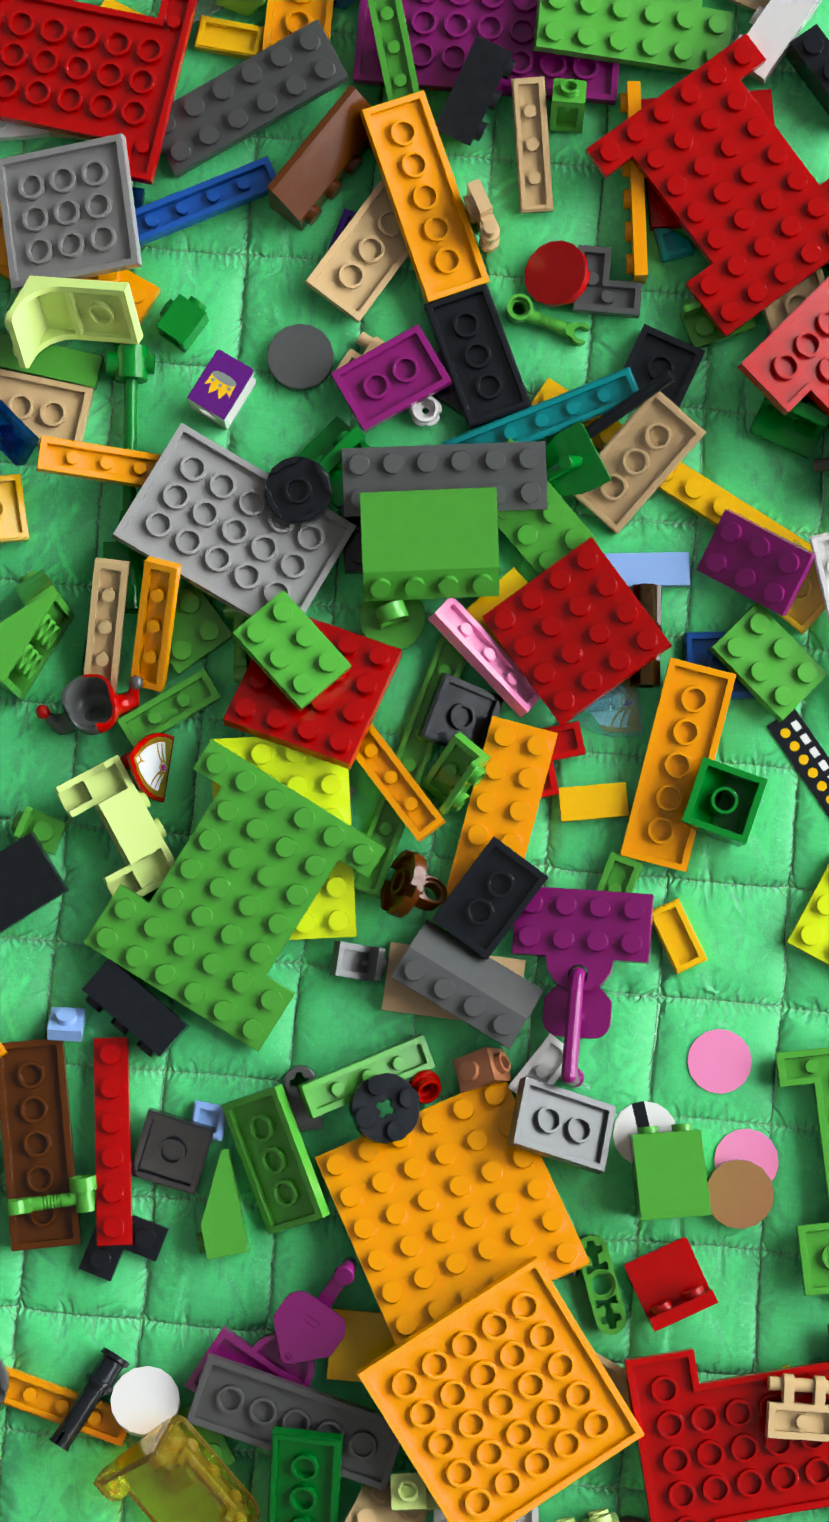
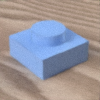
[47,1007,86,1042]

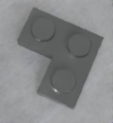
[573,245,642,319]

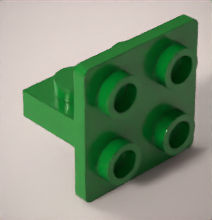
[750,394,829,459]
[297,417,370,509]

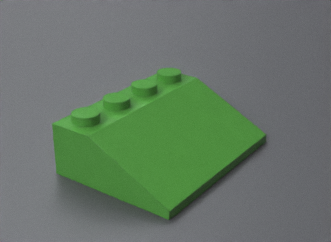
[359,487,499,602]
[0,589,75,701]

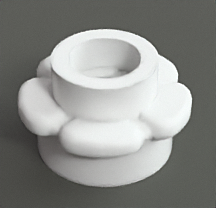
[409,396,442,426]

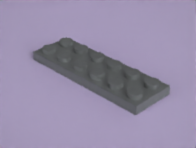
[161,19,350,178]
[341,441,548,517]
[186,1353,401,1491]

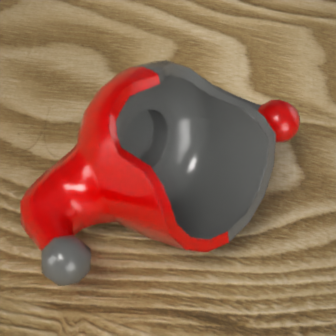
[35,673,143,735]

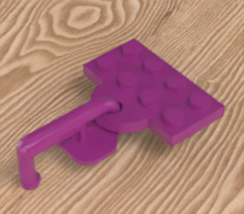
[512,887,654,1087]
[184,1257,357,1393]

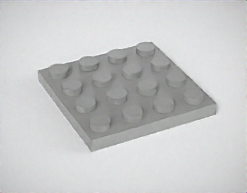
[0,133,143,292]

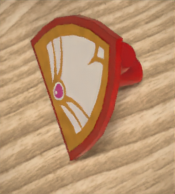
[120,733,174,803]

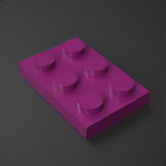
[331,324,452,433]
[696,509,816,616]

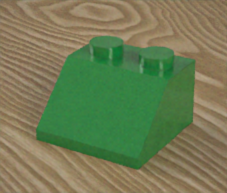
[681,757,768,847]

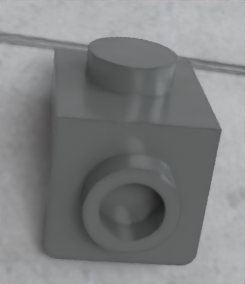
[329,941,387,982]

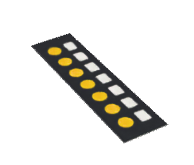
[767,709,829,816]

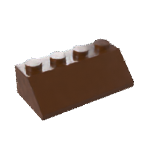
[267,85,372,231]

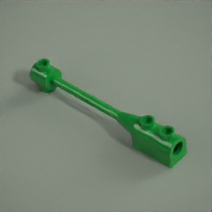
[103,344,155,614]

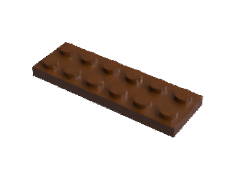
[0,1039,82,1251]

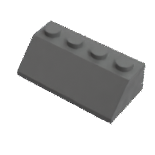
[391,919,544,1049]

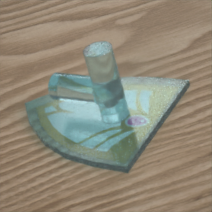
[572,677,645,737]

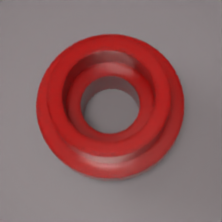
[409,1070,441,1104]

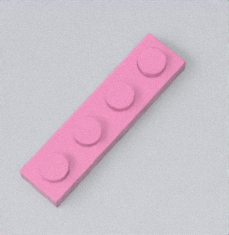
[428,598,540,718]

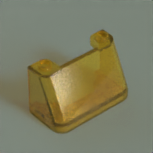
[93,1415,260,1522]

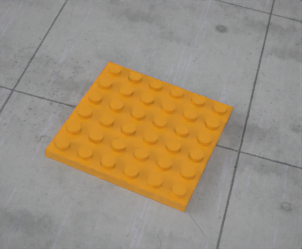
[315,1082,590,1345]
[356,1255,645,1522]

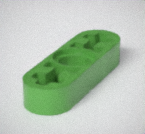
[580,1234,626,1335]

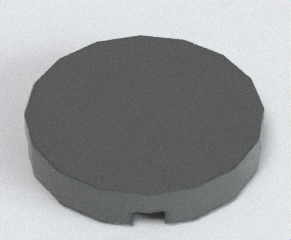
[267,324,334,391]

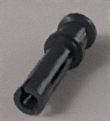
[49,1347,129,1452]

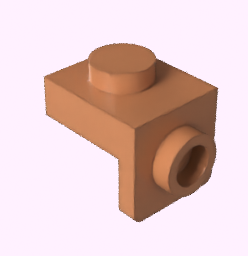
[453,1047,512,1093]

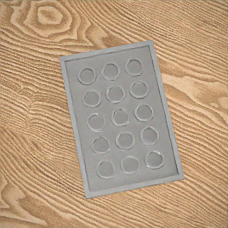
[112,423,356,618]

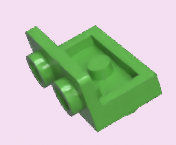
[421,732,491,815]

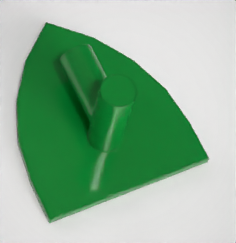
[545,420,612,496]

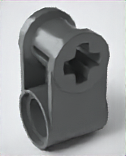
[284,1065,323,1132]

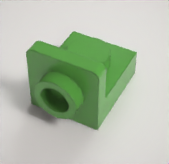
[549,78,587,133]
[11,806,68,855]

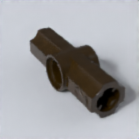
[630,583,662,688]

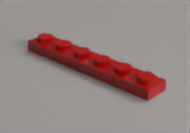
[94,1037,133,1247]

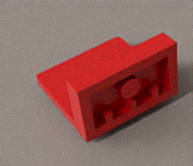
[624,1237,718,1332]

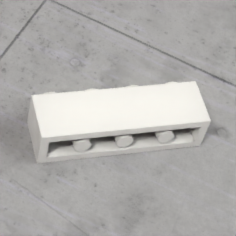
[735,0,823,84]

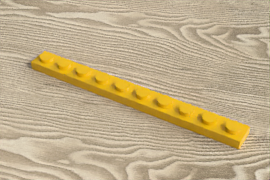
[531,377,812,552]

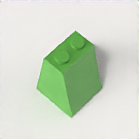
[630,1123,711,1220]

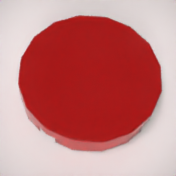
[524,240,590,308]

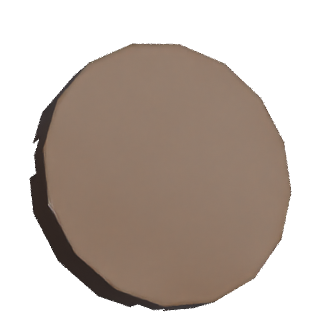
[707,1159,774,1229]

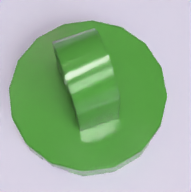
[358,599,426,651]

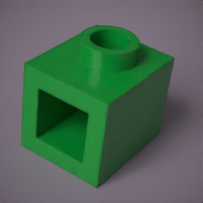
[156,294,209,353]

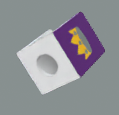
[187,350,256,430]

